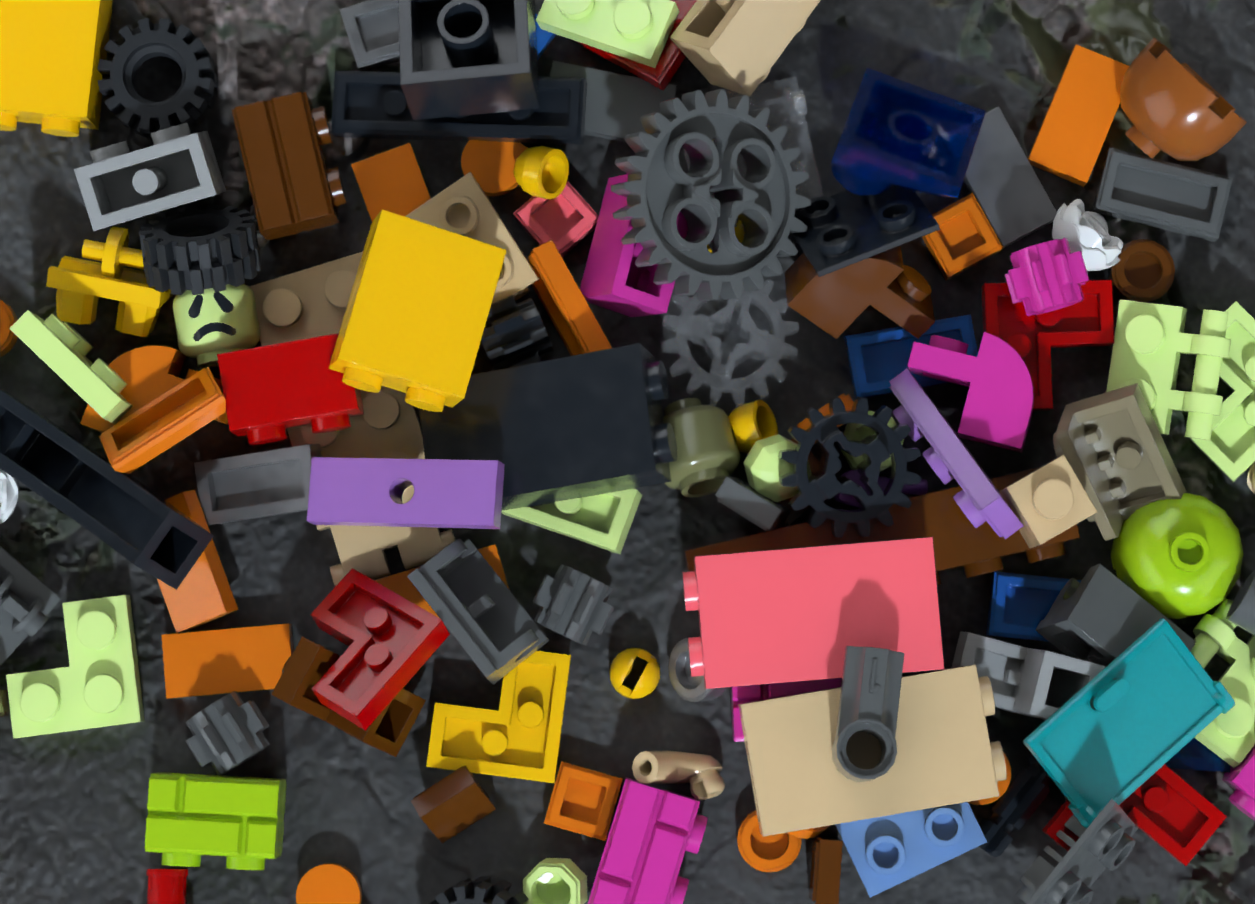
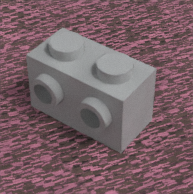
[74,123,226,231]

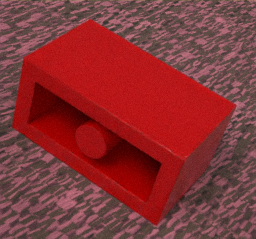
[217,333,364,445]

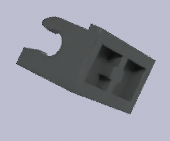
[407,538,549,685]
[1035,564,1196,680]

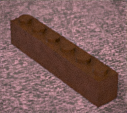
[684,467,1080,618]

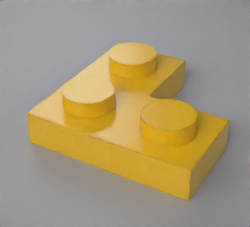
[426,651,571,783]

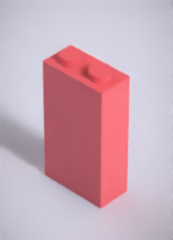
[682,537,944,689]

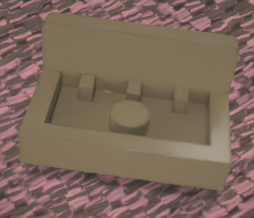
[1053,383,1186,541]

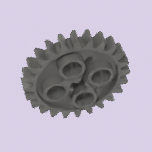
[611,89,811,301]

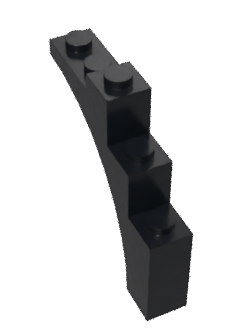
[0,387,214,590]

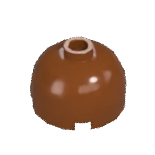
[1120,37,1247,161]

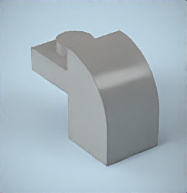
[951,631,1106,720]

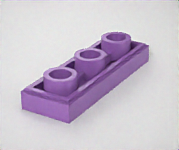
[889,369,1024,539]
[307,457,505,529]

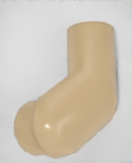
[632,751,725,800]

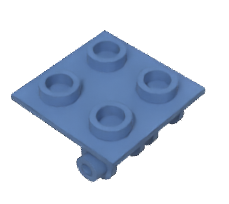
[835,802,987,898]

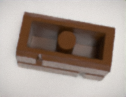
[231,92,347,240]

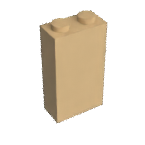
[738,665,1007,837]

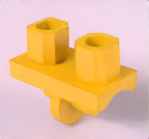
[46,226,173,337]

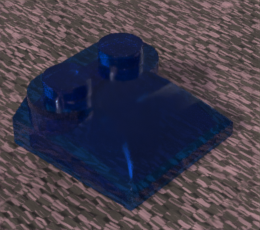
[831,68,986,198]

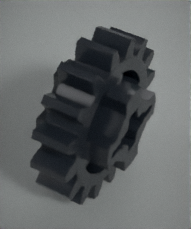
[778,396,921,538]

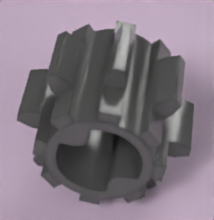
[533,564,614,646]
[185,691,270,776]

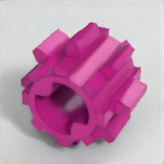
[1005,238,1089,316]

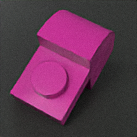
[907,332,1034,453]

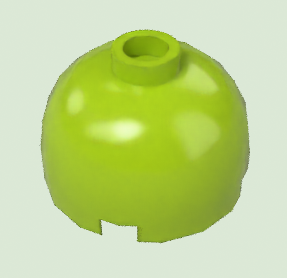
[1111,493,1244,619]

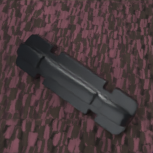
[978,754,1054,857]

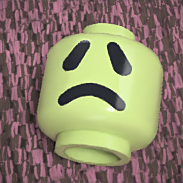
[172,284,260,367]

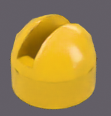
[513,146,569,199]
[728,400,778,454]
[609,648,661,699]

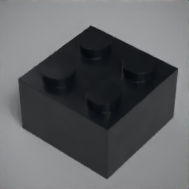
[398,0,540,120]

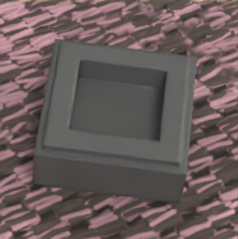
[715,476,791,531]

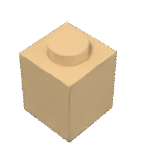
[999,455,1097,548]

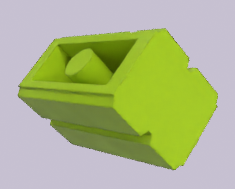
[145,772,287,870]

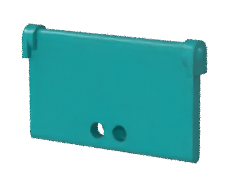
[1023,618,1235,829]

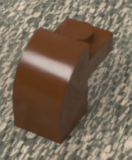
[784,245,935,339]
[271,636,426,757]

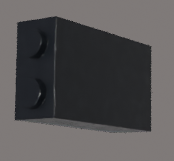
[419,343,677,511]

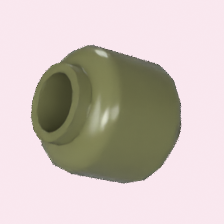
[663,398,740,497]

